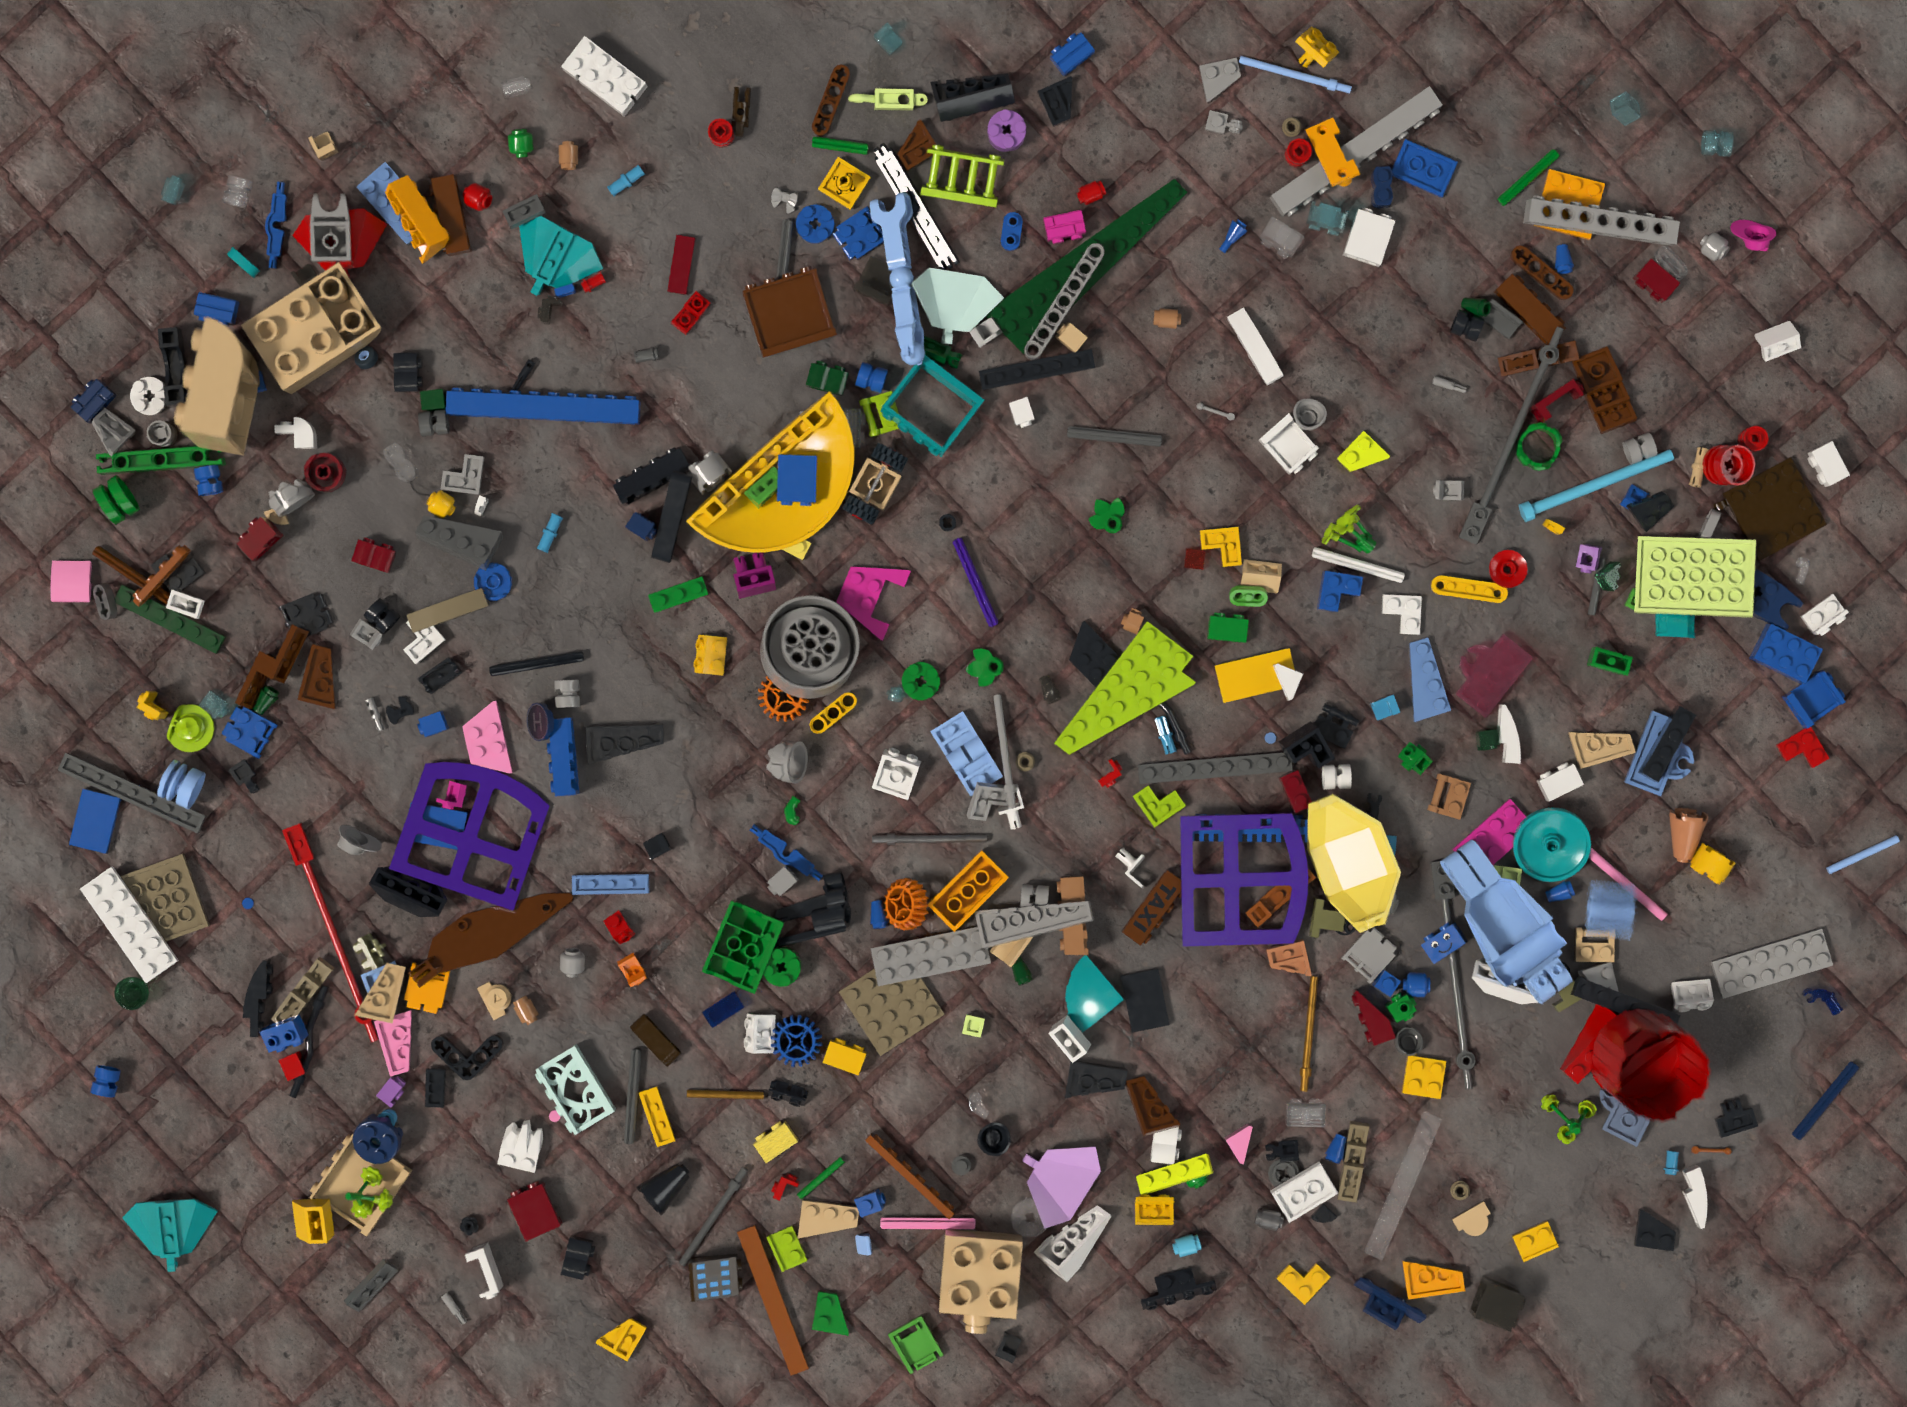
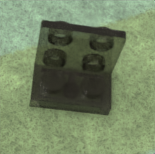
[854,256,894,307]

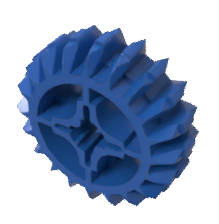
[771,1015,822,1067]

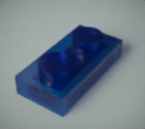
[702,991,745,1028]

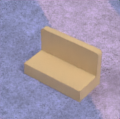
[1240,559,1282,593]
[990,937,1033,967]

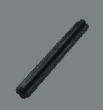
[489,651,584,676]

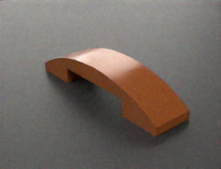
[1245,869,1316,927]

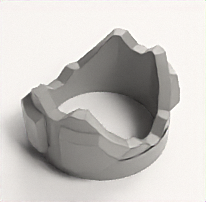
[269,479,315,517]
[766,741,808,784]

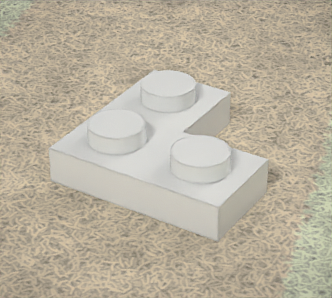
[1382,594,1422,635]
[403,621,446,665]

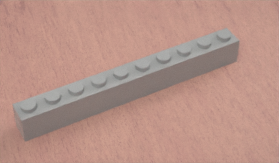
[1270,86,1442,217]

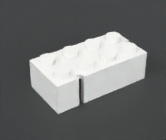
[561,36,648,117]

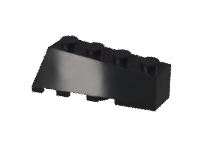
[930,74,1015,122]
[613,447,690,506]

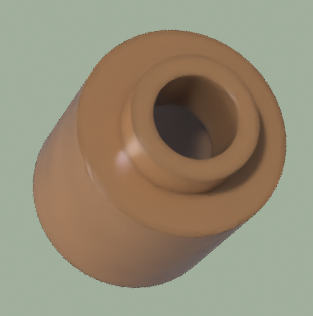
[559,141,578,170]
[1153,308,1181,329]
[513,996,539,1025]

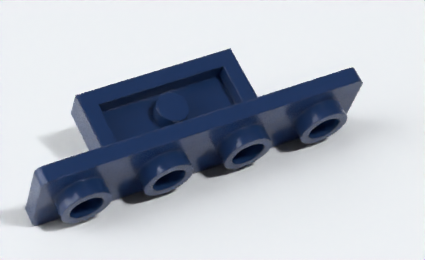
[1354,1277,1427,1330]

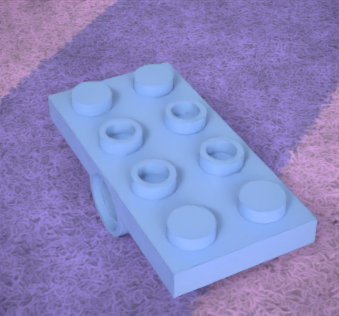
[930,711,1003,796]

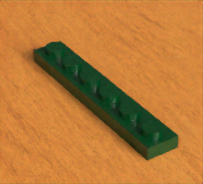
[115,585,226,654]

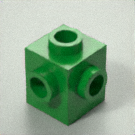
[1398,742,1433,776]
[1385,993,1417,1023]

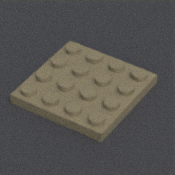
[120,854,210,941]
[839,969,945,1056]

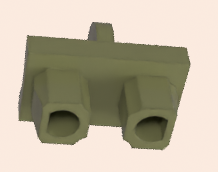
[353,933,386,970]

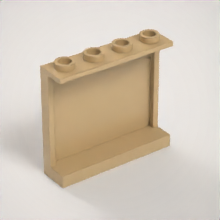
[309,1134,412,1236]

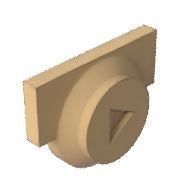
[477,982,511,1020]
[1452,1201,1491,1236]

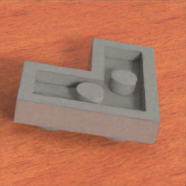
[441,454,485,495]
[966,782,1008,821]

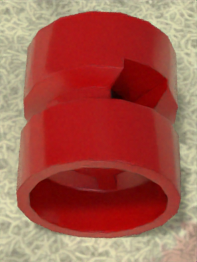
[708,119,734,148]
[1284,138,1312,168]
[1738,426,1769,452]

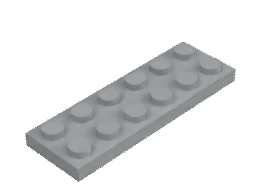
[870,927,991,986]
[1710,928,1833,999]

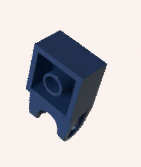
[1753,568,1803,630]

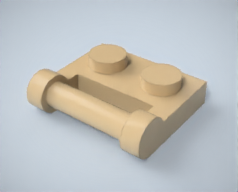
[1575,927,1615,962]

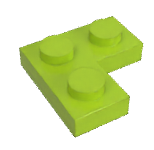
[1133,785,1186,828]

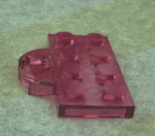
[1455,634,1533,718]

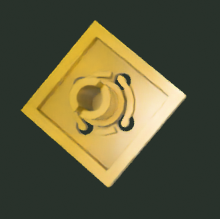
[1295,26,1339,68]
[818,157,871,211]

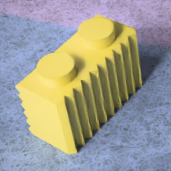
[753,1121,798,1163]

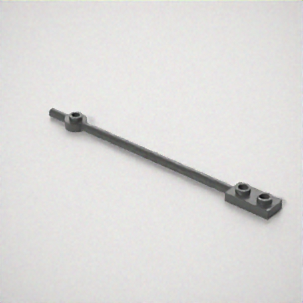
[1458,327,1564,545]
[1430,861,1475,1089]

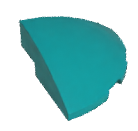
[1065,955,1124,1033]

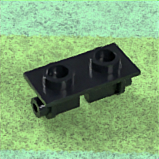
[767,1080,808,1107]

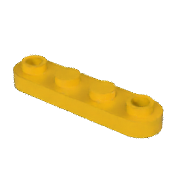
[1431,575,1508,603]

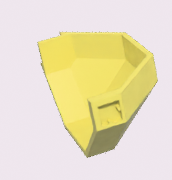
[1307,795,1401,933]

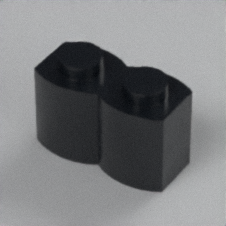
[393,353,423,392]
[561,1235,596,1280]

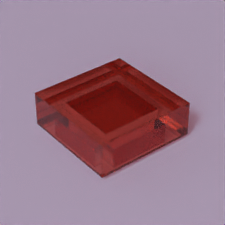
[1184,548,1205,570]

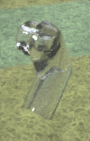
[1795,557,1810,585]
[969,1092,990,1120]

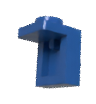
[854,1188,886,1217]

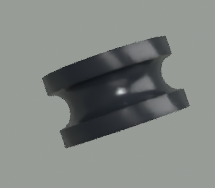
[939,514,956,532]

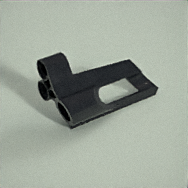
[774,871,851,948]

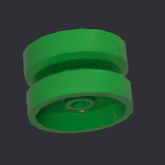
[93,475,140,525]

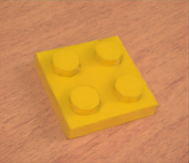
[1402,1056,1446,1099]

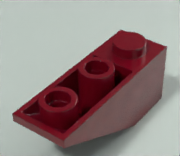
[1351,989,1396,1046]

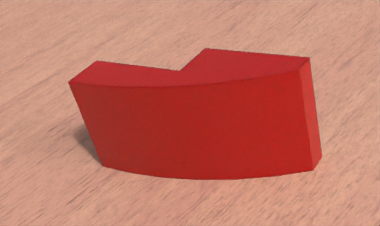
[671,291,711,335]

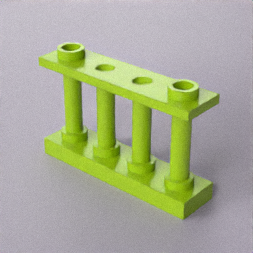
[920,144,1004,207]

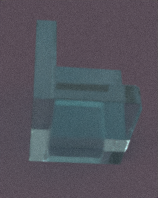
[873,22,903,56]
[1610,91,1641,126]

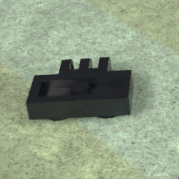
[1715,1098,1758,1138]

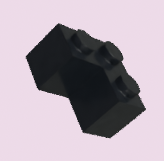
[1278,721,1335,768]

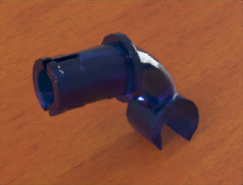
[1802,988,1843,1015]

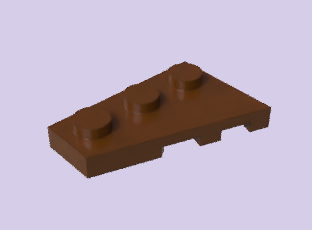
[297,644,335,709]
[1125,1076,1181,1137]

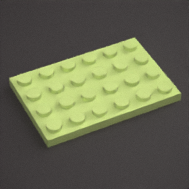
[1634,536,1756,617]

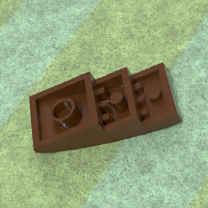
[1571,346,1637,434]

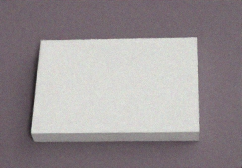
[1270,1161,1338,1223]

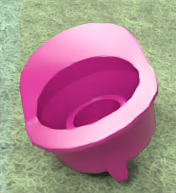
[1730,220,1776,251]

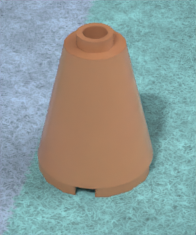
[1669,808,1708,863]

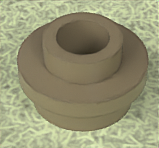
[1282,118,1301,137]
[1016,752,1035,771]
[1450,1181,1470,1200]

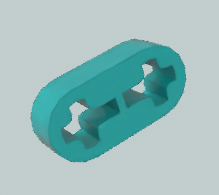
[227,247,260,278]

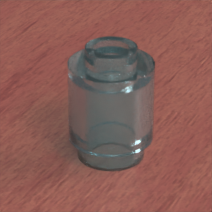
[161,175,185,205]

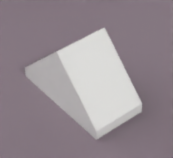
[166,590,205,619]
[1272,664,1303,701]

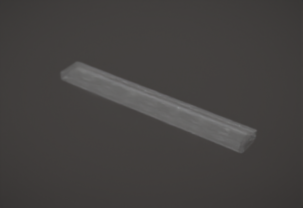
[1364,1111,1442,1260]

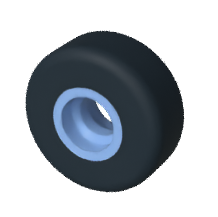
[354,346,378,369]

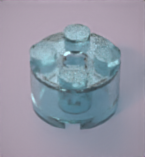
[1306,201,1349,236]

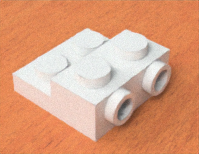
[872,748,921,800]

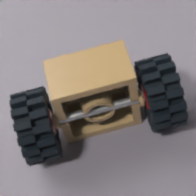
[842,443,908,525]

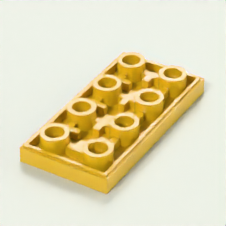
[1215,648,1295,703]

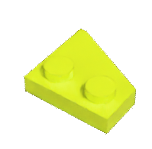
[1337,431,1390,472]

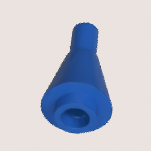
[1219,219,1248,253]

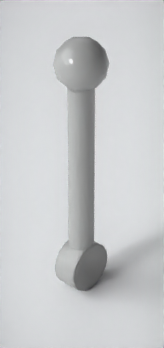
[1196,402,1235,421]

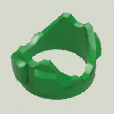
[1516,422,1562,471]

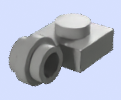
[1205,110,1243,134]

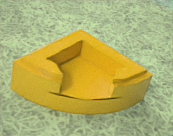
[1542,519,1565,535]

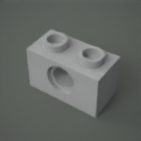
[767,865,799,896]

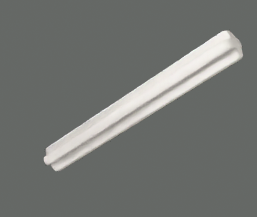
[1312,547,1405,583]

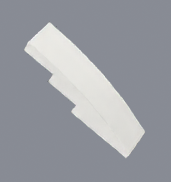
[1227,307,1283,385]

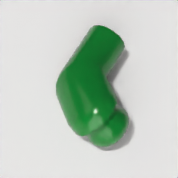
[784,796,801,825]

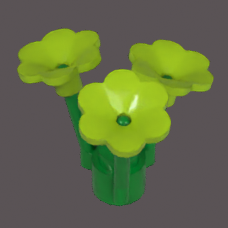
[1322,505,1376,554]

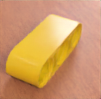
[810,692,857,734]

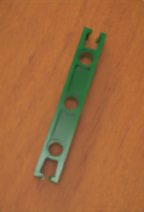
[96,446,226,475]

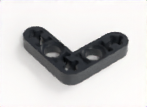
[431,1035,504,1080]

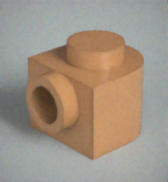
[1121,608,1144,635]

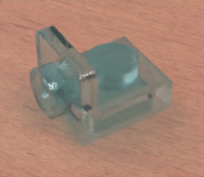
[198,690,230,719]

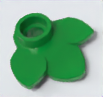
[1088,498,1125,533]
[966,649,1004,687]

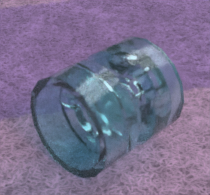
[1701,130,1733,157]

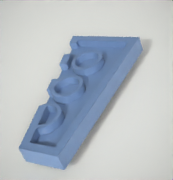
[1409,638,1451,722]

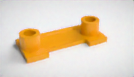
[1306,118,1360,187]

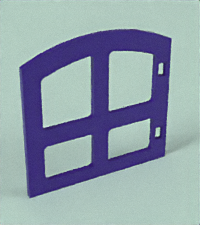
[389,762,550,911]
[1180,813,1308,946]

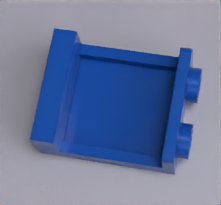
[777,455,817,506]
[1782,671,1845,729]

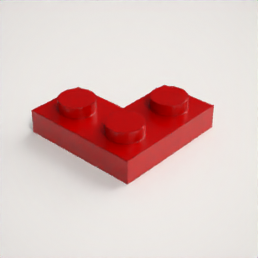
[1776,727,1830,768]

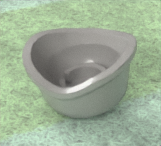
[1293,399,1327,431]

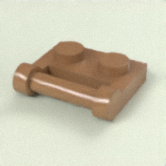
[1427,773,1471,820]

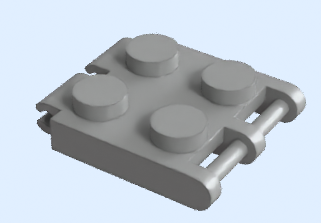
[1341,927,1397,984]

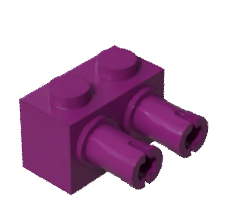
[733,552,776,599]

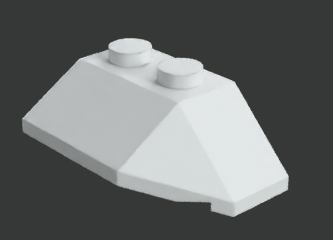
[1472,958,1538,1004]

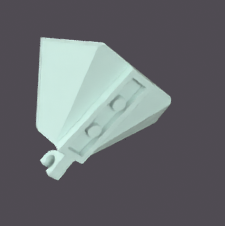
[912,268,1004,344]

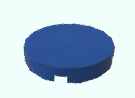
[474,563,512,601]

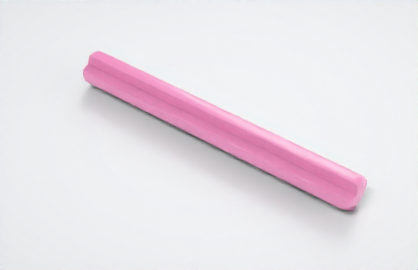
[880,1217,975,1230]

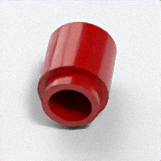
[1076,180,1106,205]

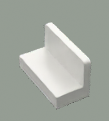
[1755,321,1801,362]

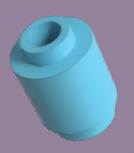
[1172,1234,1202,1258]

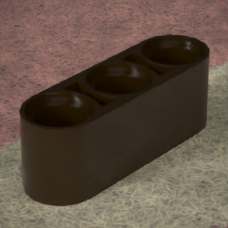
[630,1014,682,1067]

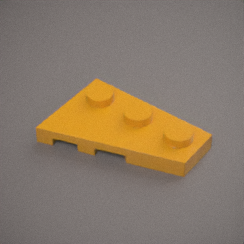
[1402,1260,1465,1299]

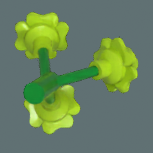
[345,1166,393,1219]

